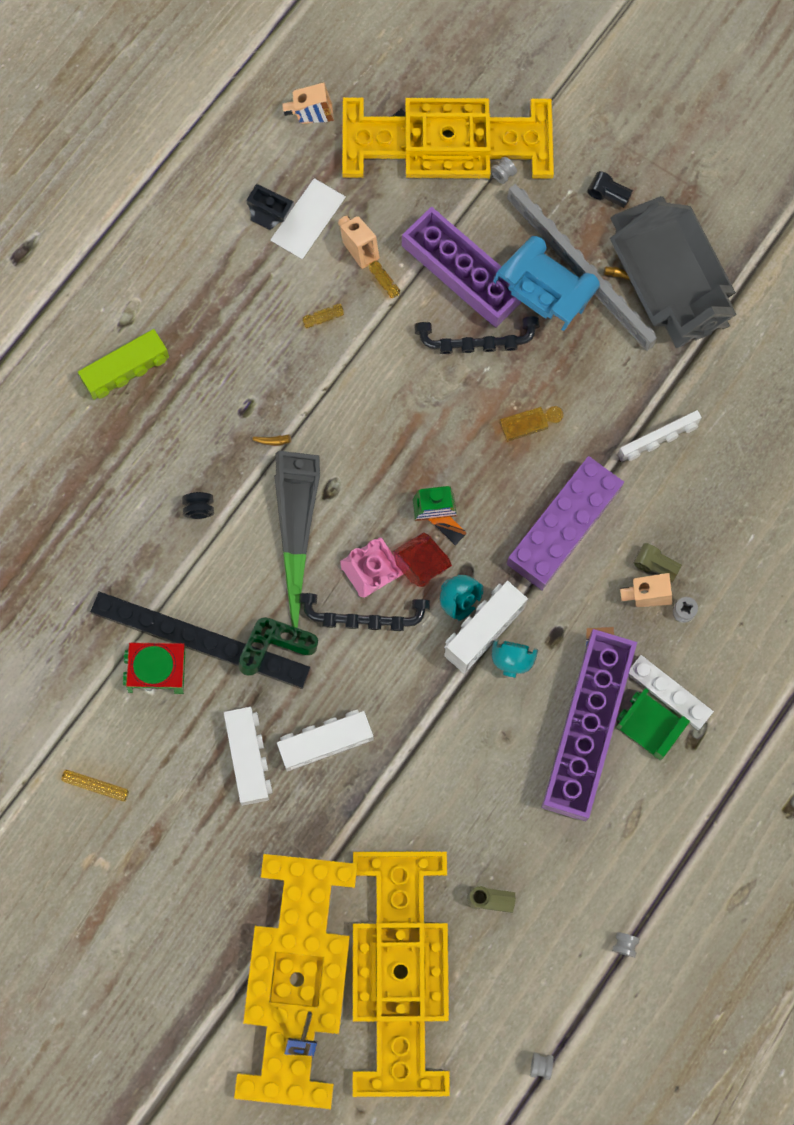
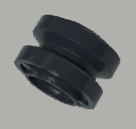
[182,492,214,519]

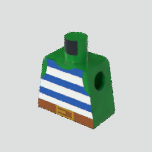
[412,486,457,521]

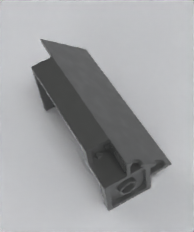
[609,196,737,349]

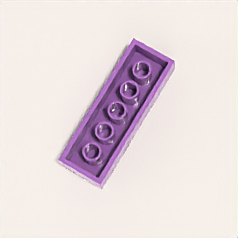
[402,206,522,328]
[507,456,624,591]

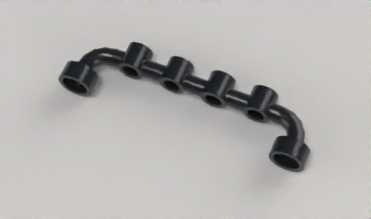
[414,316,540,354]
[299,593,430,631]

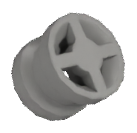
[490,157,517,184]
[673,597,698,623]
[612,932,640,958]
[530,1053,553,1080]

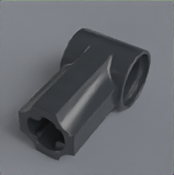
[587,171,633,208]

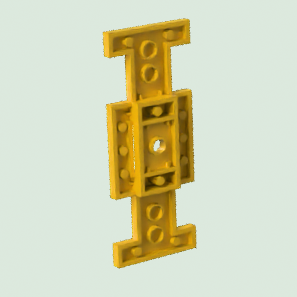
[342,97,554,179]
[353,852,450,1097]
[234,854,358,1109]

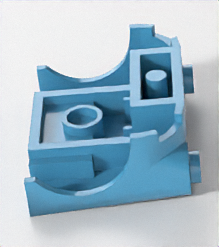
[493,236,600,331]

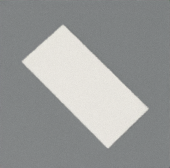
[271,178,346,259]

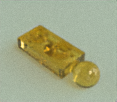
[499,406,564,442]

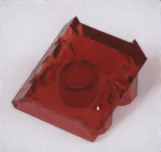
[393,532,452,587]

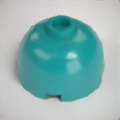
[440,575,484,621]
[491,640,538,678]

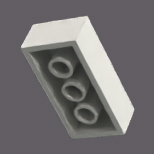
[444,581,528,674]

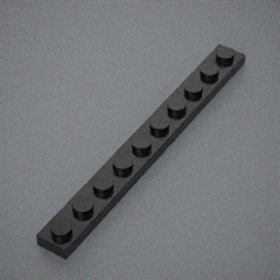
[90,591,311,689]

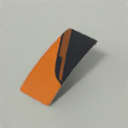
[429,517,467,546]

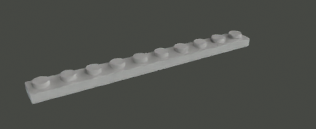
[507,184,657,351]

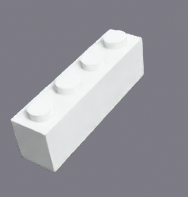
[224,707,272,806]
[277,710,374,771]

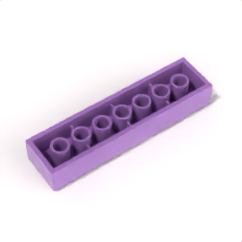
[541,629,637,822]

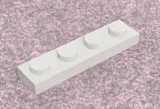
[617,410,702,462]
[628,655,714,730]

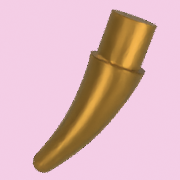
[604,266,631,281]
[252,434,291,446]

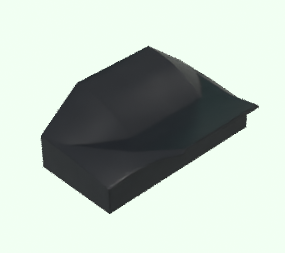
[246,183,294,230]

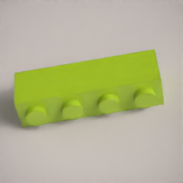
[78,329,169,400]

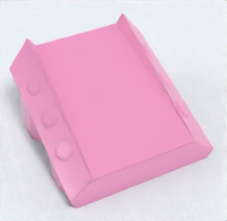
[340,538,404,598]

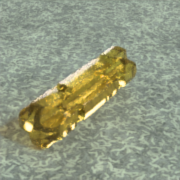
[369,260,400,298]
[302,303,344,328]

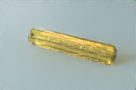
[61,769,129,802]

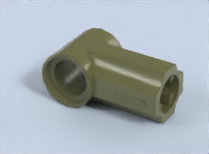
[633,543,682,583]
[467,886,516,913]

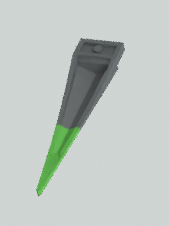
[274,450,320,628]

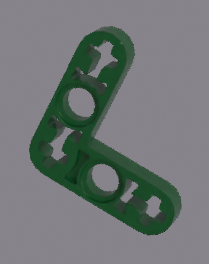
[239,617,318,676]

